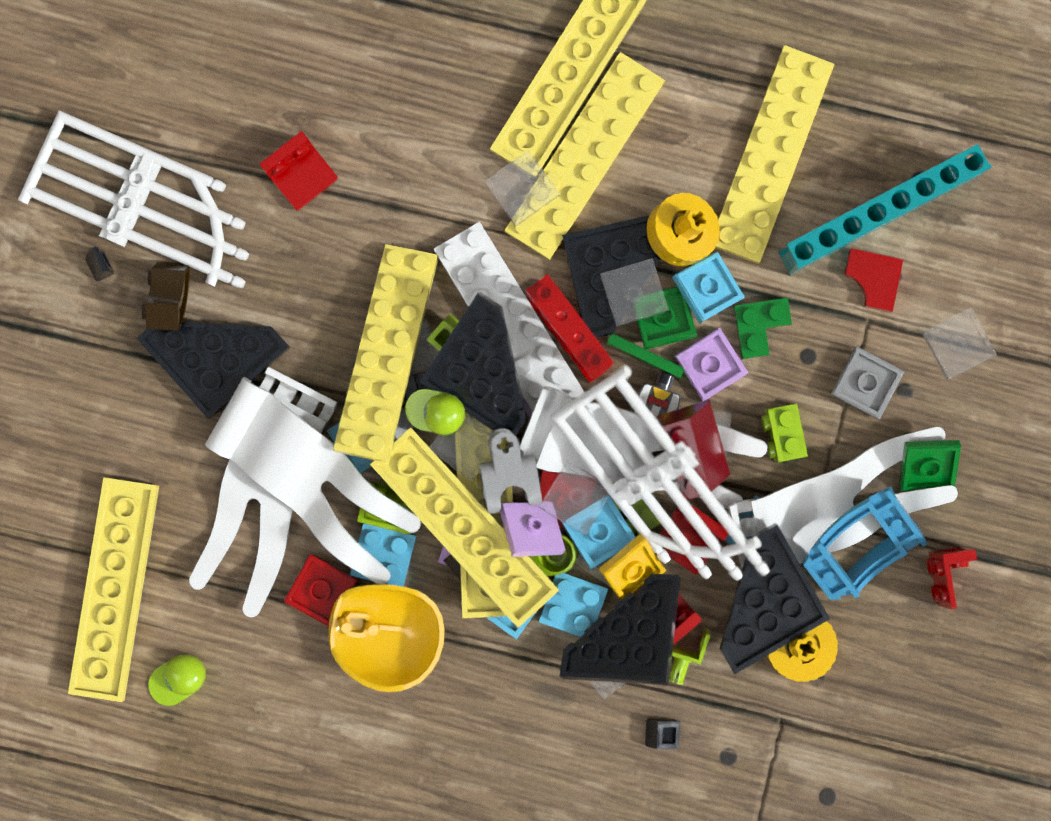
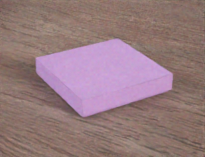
[674,328,748,401]

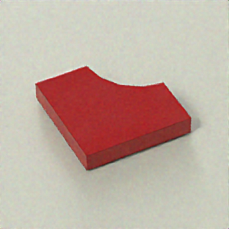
[844,248,904,313]

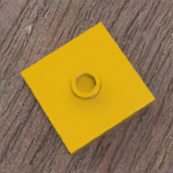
[599,534,666,600]

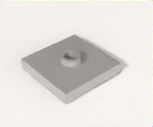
[830,346,905,420]

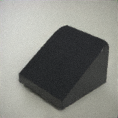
[85,246,114,282]
[645,719,680,749]

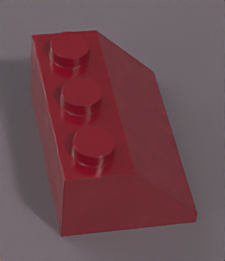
[656,400,730,500]

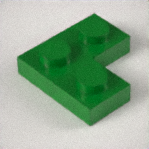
[733,298,792,360]

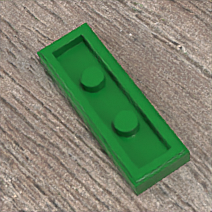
[606,334,684,380]

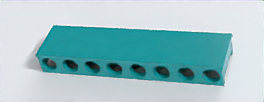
[778,144,992,276]

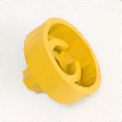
[647,193,720,267]
[766,621,838,682]

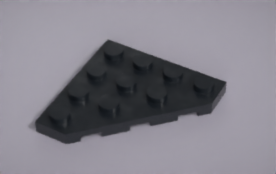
[562,215,661,338]
[420,291,527,438]
[137,322,291,419]
[719,523,830,674]
[559,574,681,685]

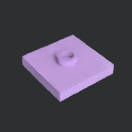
[500,502,565,557]

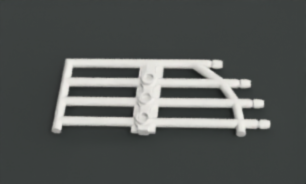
[18,110,249,288]
[550,366,769,581]

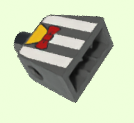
[629,372,681,419]

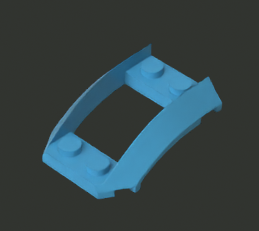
[803,487,928,600]

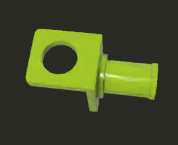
[669,628,710,685]

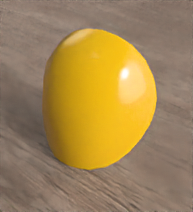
[329,585,444,692]

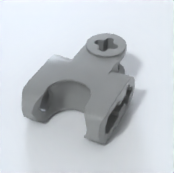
[478,428,542,514]

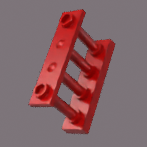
[525,274,615,384]

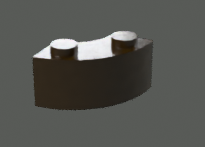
[142,261,190,331]

